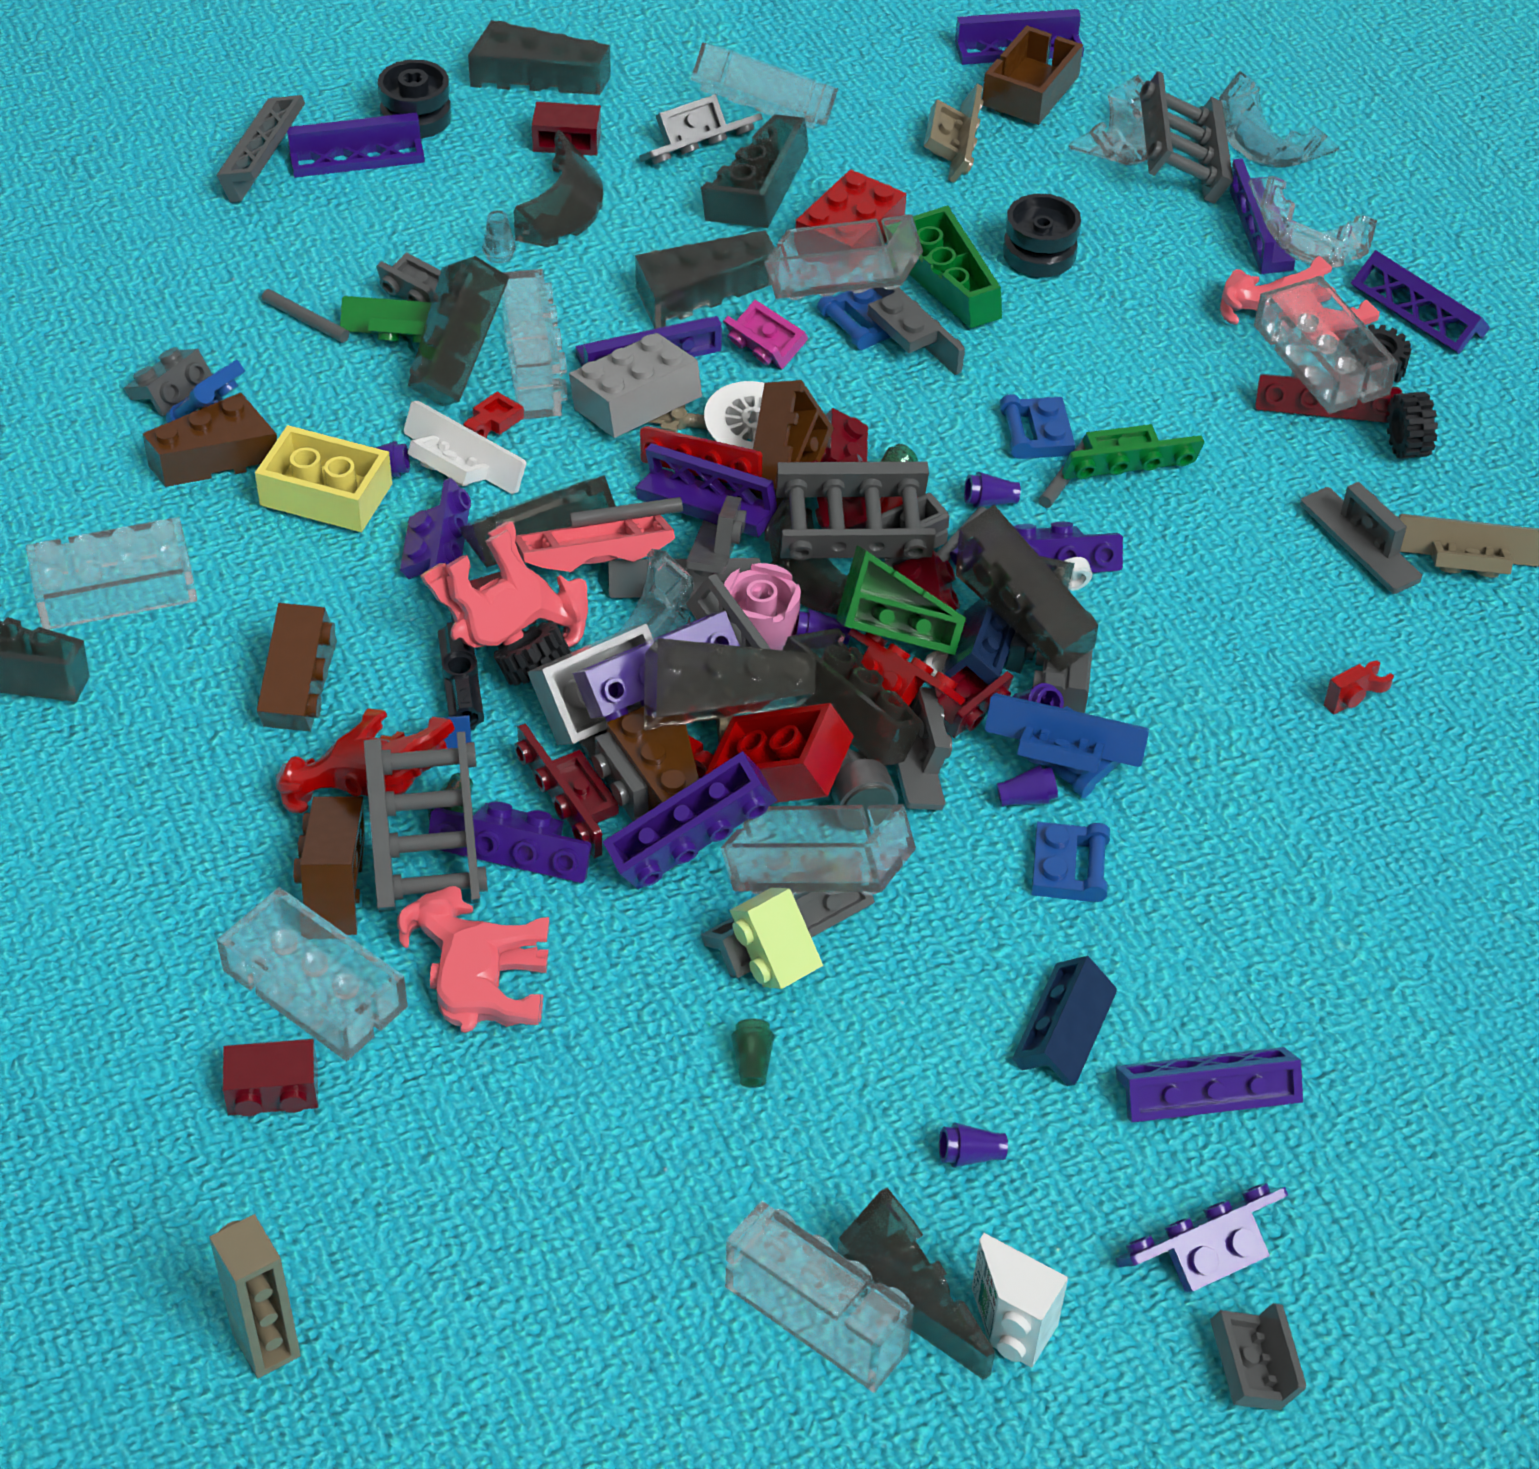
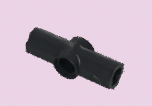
[438,622,484,730]

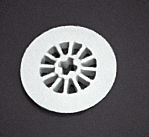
[704,381,765,449]

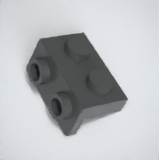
[376,252,461,303]
[124,347,212,416]
[1210,1303,1306,1411]

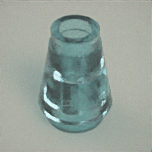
[482,211,516,263]

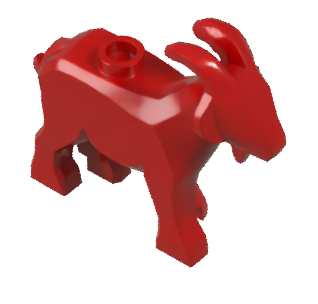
[276,708,455,813]

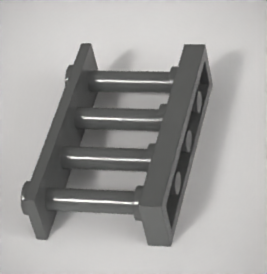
[1139,71,1233,204]
[775,462,936,560]
[363,732,488,912]

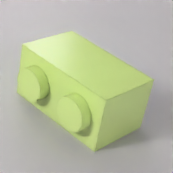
[730,887,823,989]

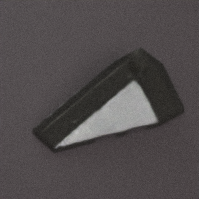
[835,1187,995,1380]

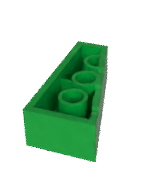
[885,205,1002,329]

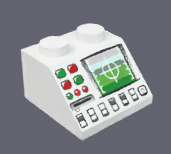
[972,1233,1068,1368]

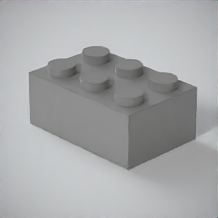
[569,333,702,438]
[527,624,675,745]

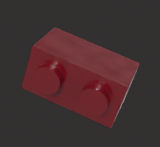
[532,102,601,156]
[223,1039,318,1116]

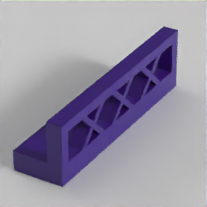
[955,9,1084,65]
[287,112,425,178]
[1230,158,1295,274]
[1351,250,1490,354]
[576,316,722,366]
[635,443,779,538]
[1116,1047,1303,1122]

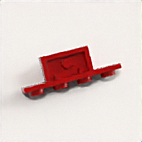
[640,426,762,483]
[847,628,966,715]

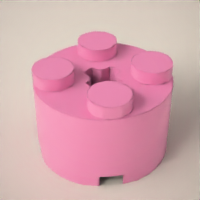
[724,563,801,654]

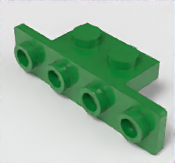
[340,296,481,344]
[1062,424,1205,479]

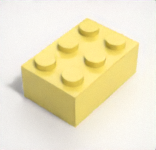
[255,425,392,533]

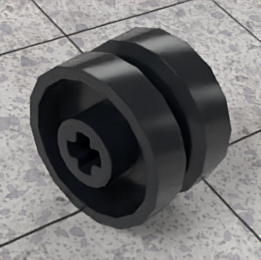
[377,59,452,139]
[1003,193,1081,277]

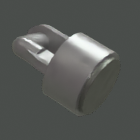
[830,748,898,828]

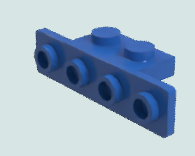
[985,693,1149,774]

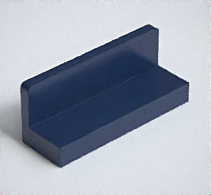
[941,588,1022,685]
[1012,955,1117,1086]

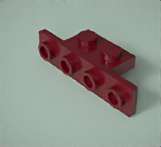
[1255,366,1402,423]
[514,723,619,859]

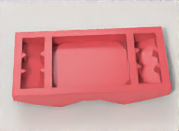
[515,515,675,572]

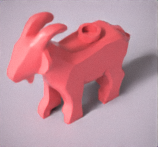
[1220,256,1380,353]
[420,521,588,648]
[397,886,549,1033]

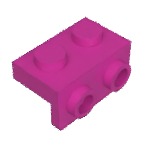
[723,300,809,370]

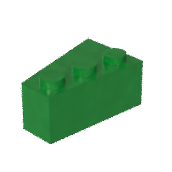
[836,545,966,655]

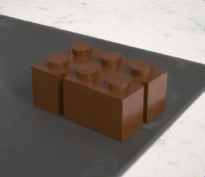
[982,25,1083,125]

